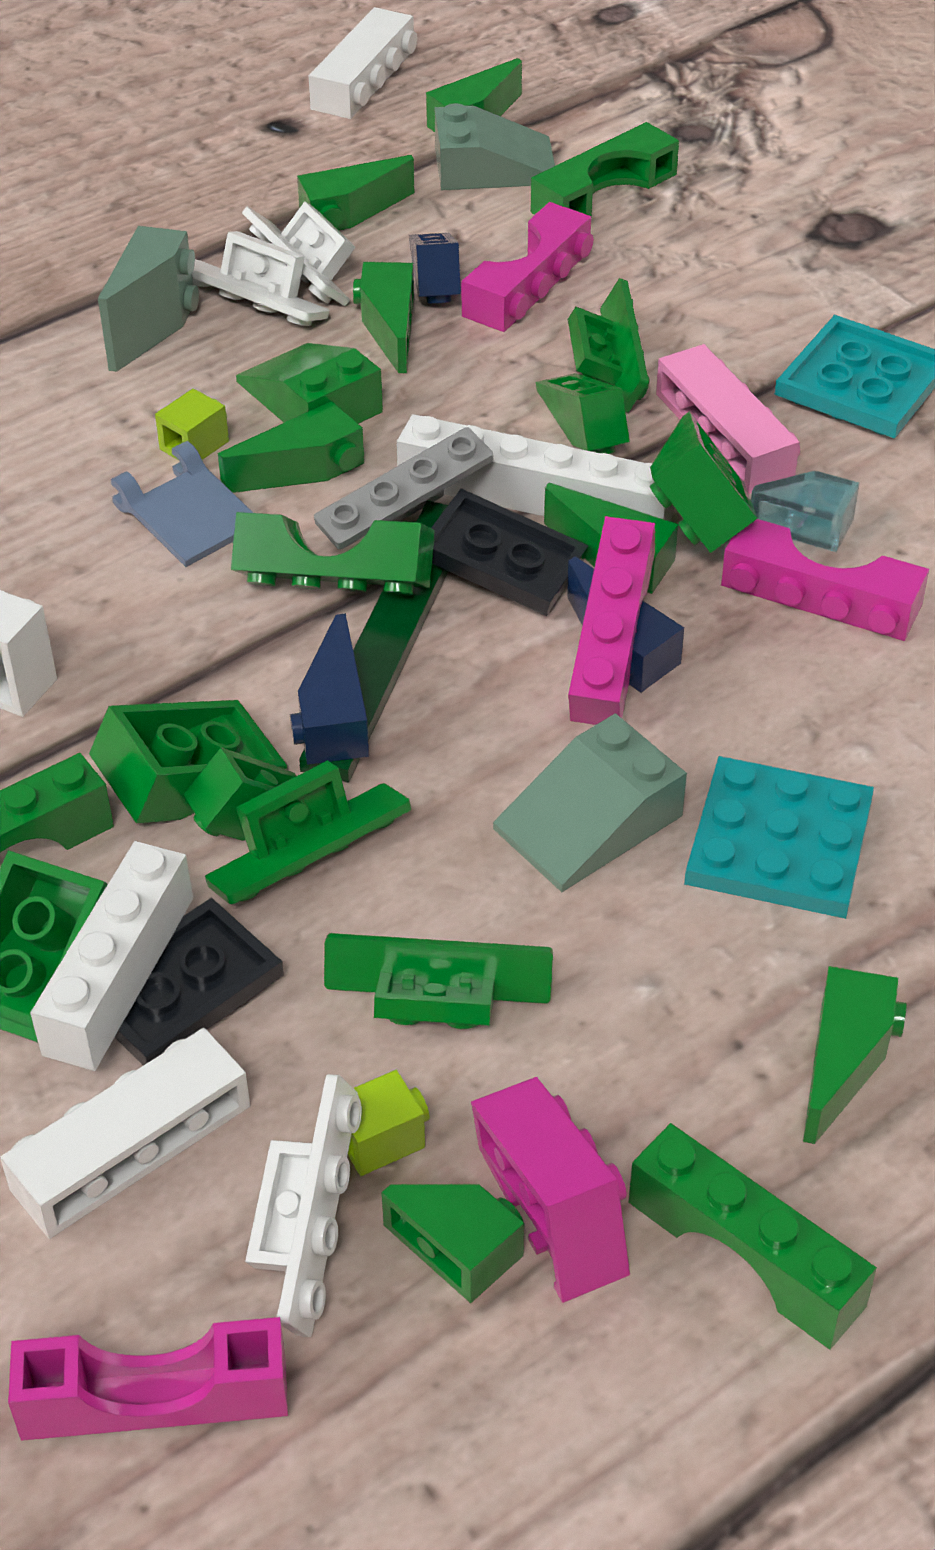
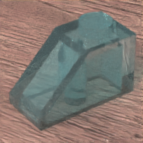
[751,471,860,552]

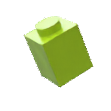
[155,388,229,460]
[348,1069,430,1177]

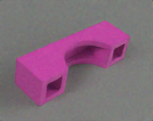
[461,202,594,332]
[568,516,655,725]
[721,519,929,641]
[8,1317,288,1441]

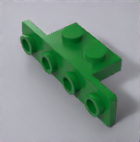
[567,278,650,413]
[205,760,412,904]
[324,933,553,1029]

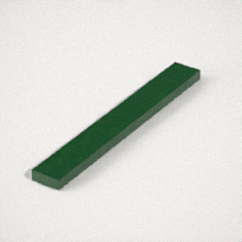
[299,501,448,782]

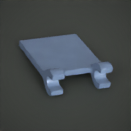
[111,441,253,567]

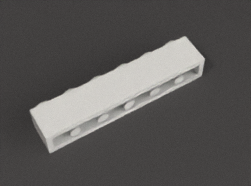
[397,414,674,521]

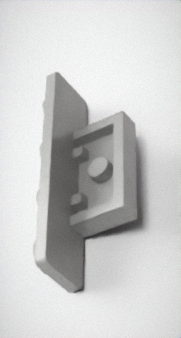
[314,427,493,549]

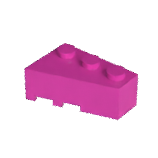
[471,1077,630,1303]

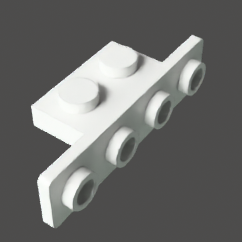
[242,202,355,306]
[192,231,330,326]
[245,1074,362,1337]

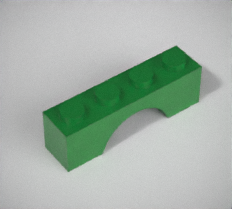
[530,122,679,218]
[231,512,435,595]
[0,752,114,853]
[628,1123,877,1350]

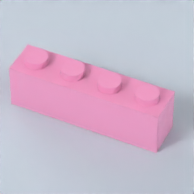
[656,344,800,494]

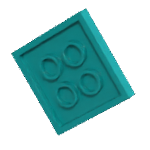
[774,314,935,439]
[684,756,874,919]

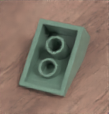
[435,103,555,190]
[98,226,199,372]
[493,713,687,892]

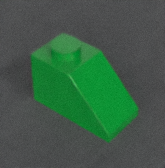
[183,748,296,841]
[381,1184,525,1303]

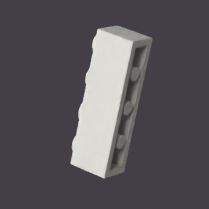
[308,7,417,119]
[30,841,193,1071]
[0,1028,250,1239]

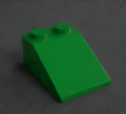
[236,343,383,424]
[649,411,758,553]
[89,700,288,824]
[0,850,108,1043]

